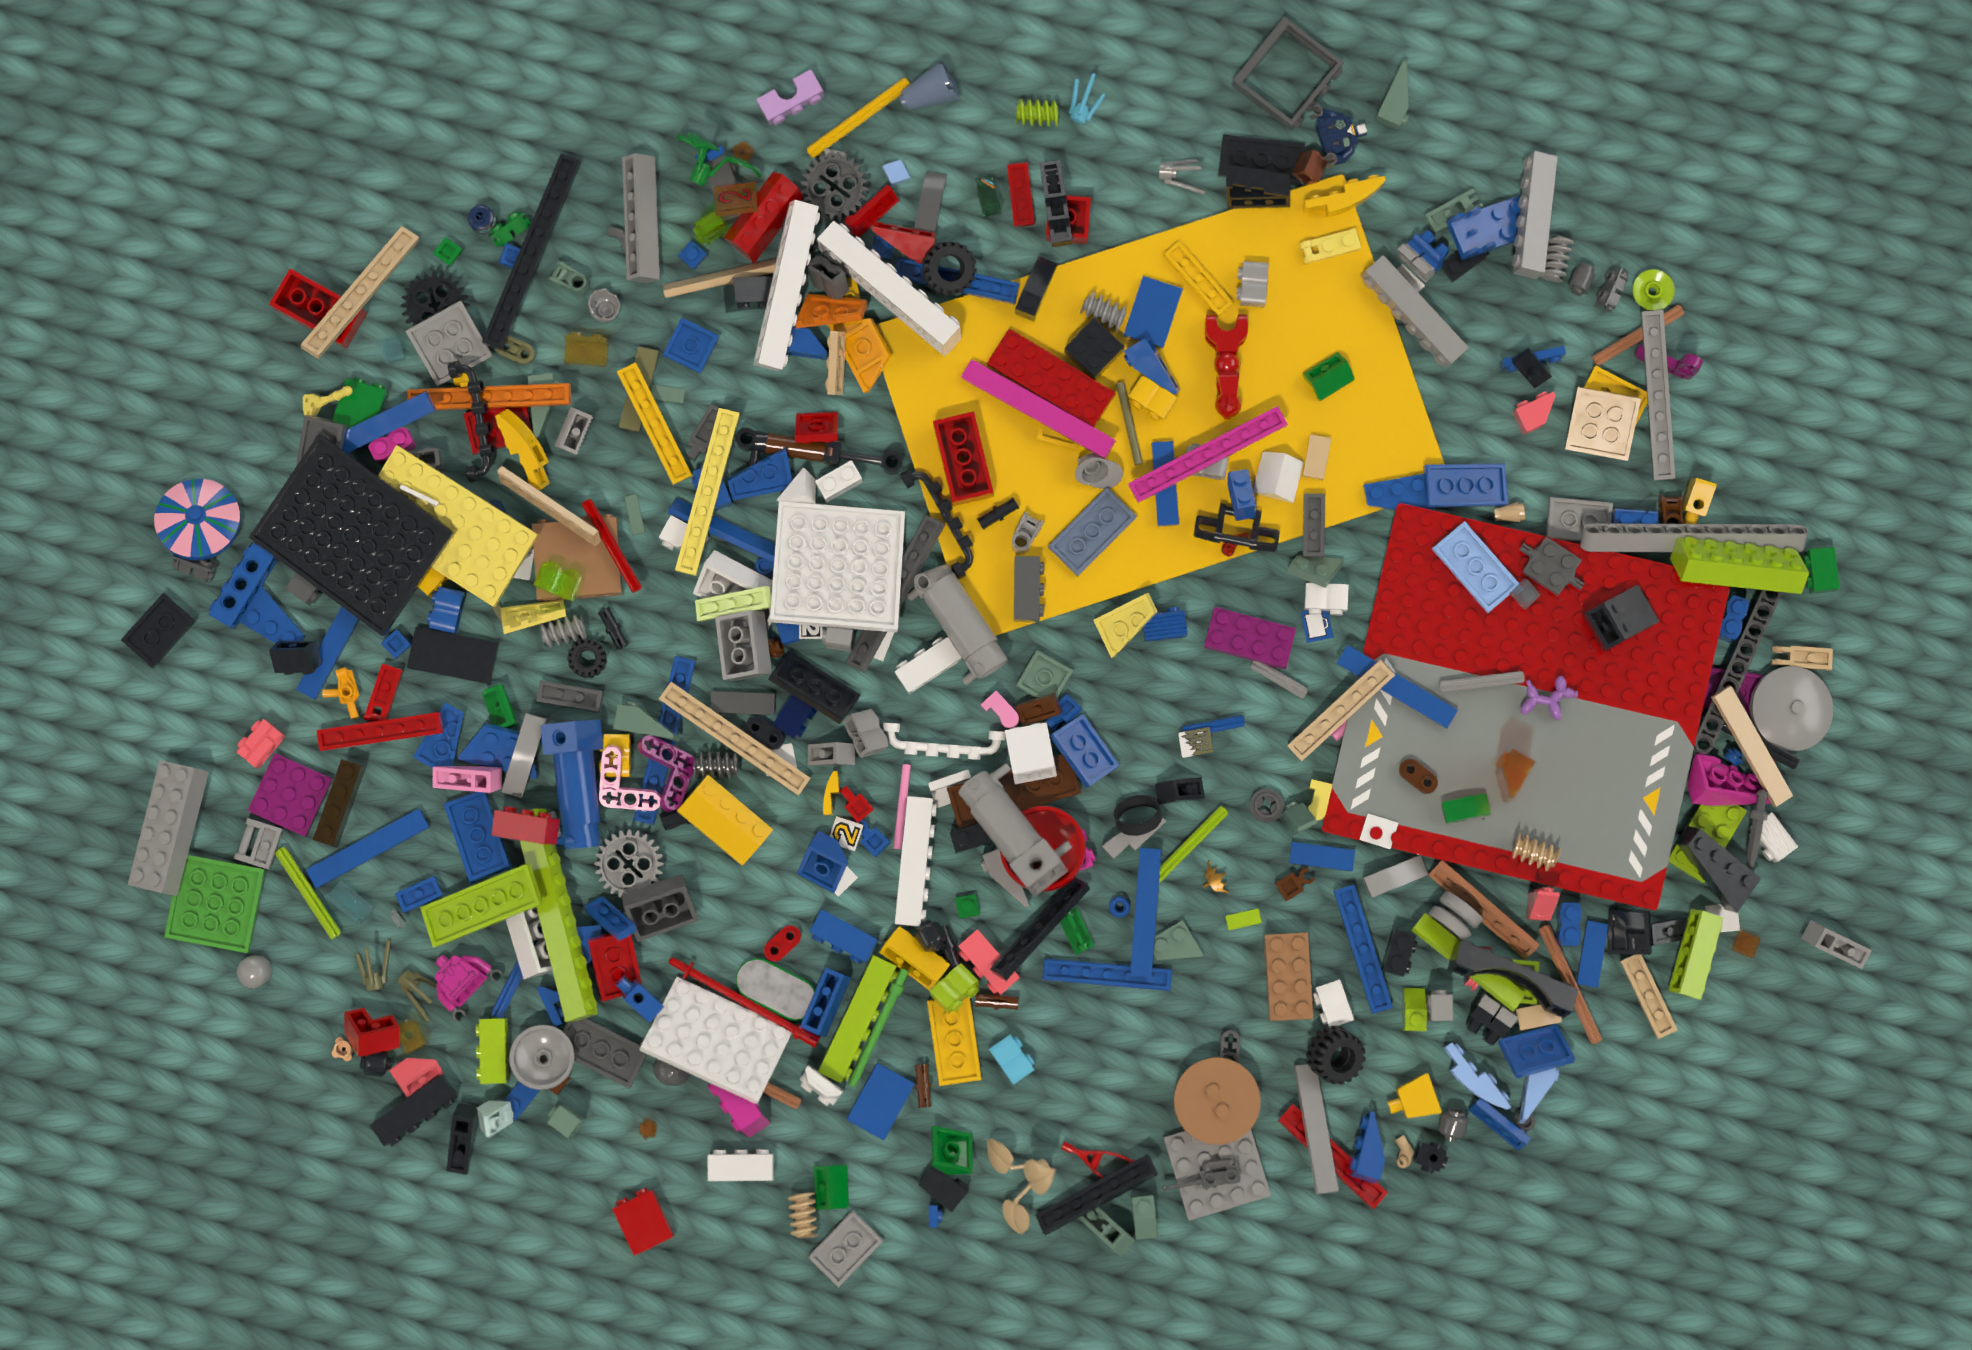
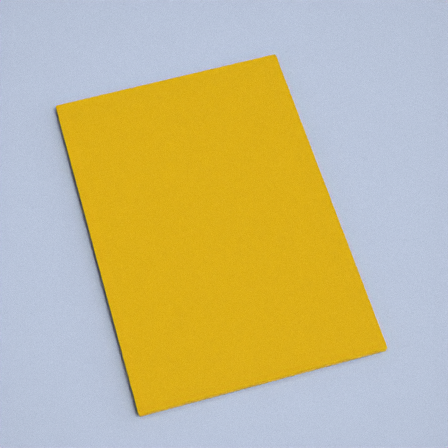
[876,175,1444,636]

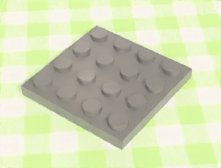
[1163,1129,1271,1221]

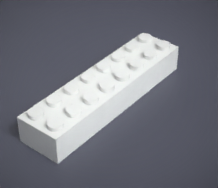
[817,221,962,357]

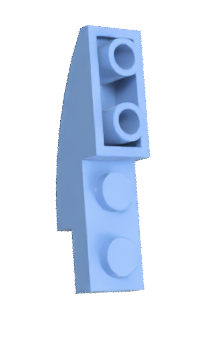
[1442,1042,1511,1110]

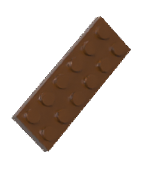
[947,755,1081,829]

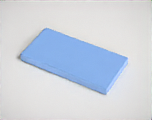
[1432,521,1521,614]

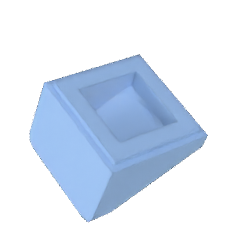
[882,160,910,187]

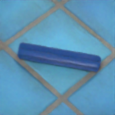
[1182,715,1245,733]

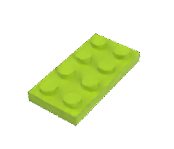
[1668,804,1747,883]

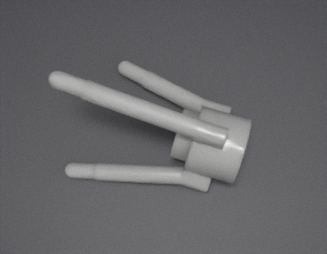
[1159,159,1206,194]

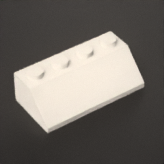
[693,550,773,632]
[506,907,553,979]

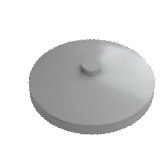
[1749,666,1833,752]

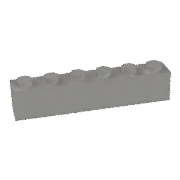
[1512,151,1558,279]
[622,153,660,283]
[1360,255,1469,369]

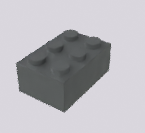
[622,874,698,942]

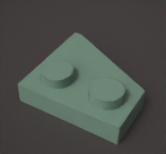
[1153,920,1204,961]

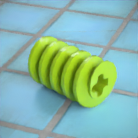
[1016,99,1058,127]

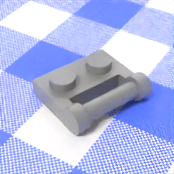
[234,818,284,870]

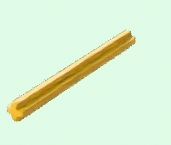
[806,78,910,158]

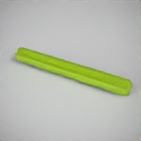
[1159,806,1228,884]
[275,847,341,939]

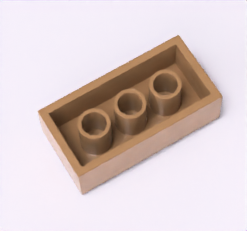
[1263,933,1313,1021]

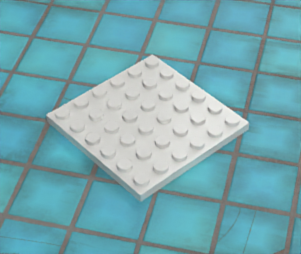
[770,501,905,632]

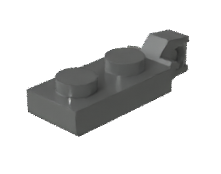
[687,403,719,461]

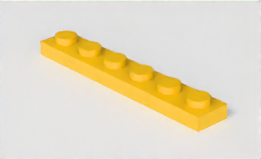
[617,362,692,485]

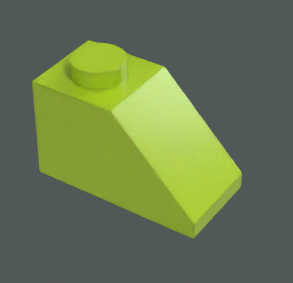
[1402,988,1427,1031]

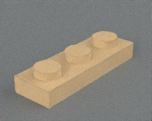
[825,331,846,395]

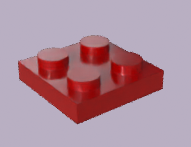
[795,412,838,444]

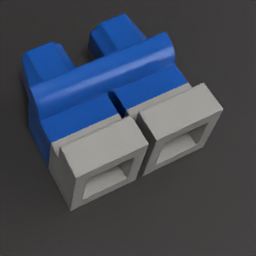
[1397,230,1449,283]

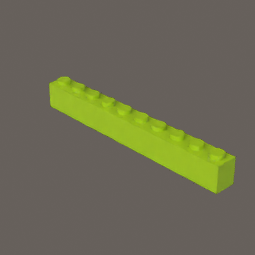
[520,809,598,1022]

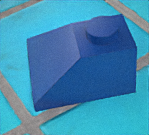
[797,831,848,893]

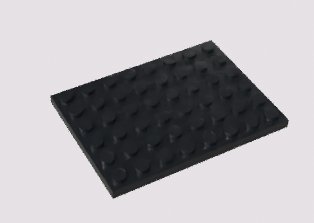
[249,434,456,636]

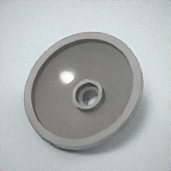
[509,1025,575,1090]

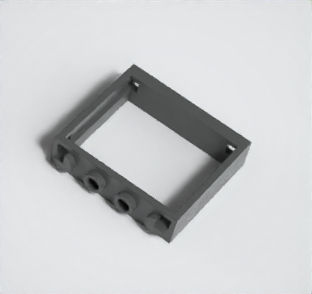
[1232,17,1343,131]

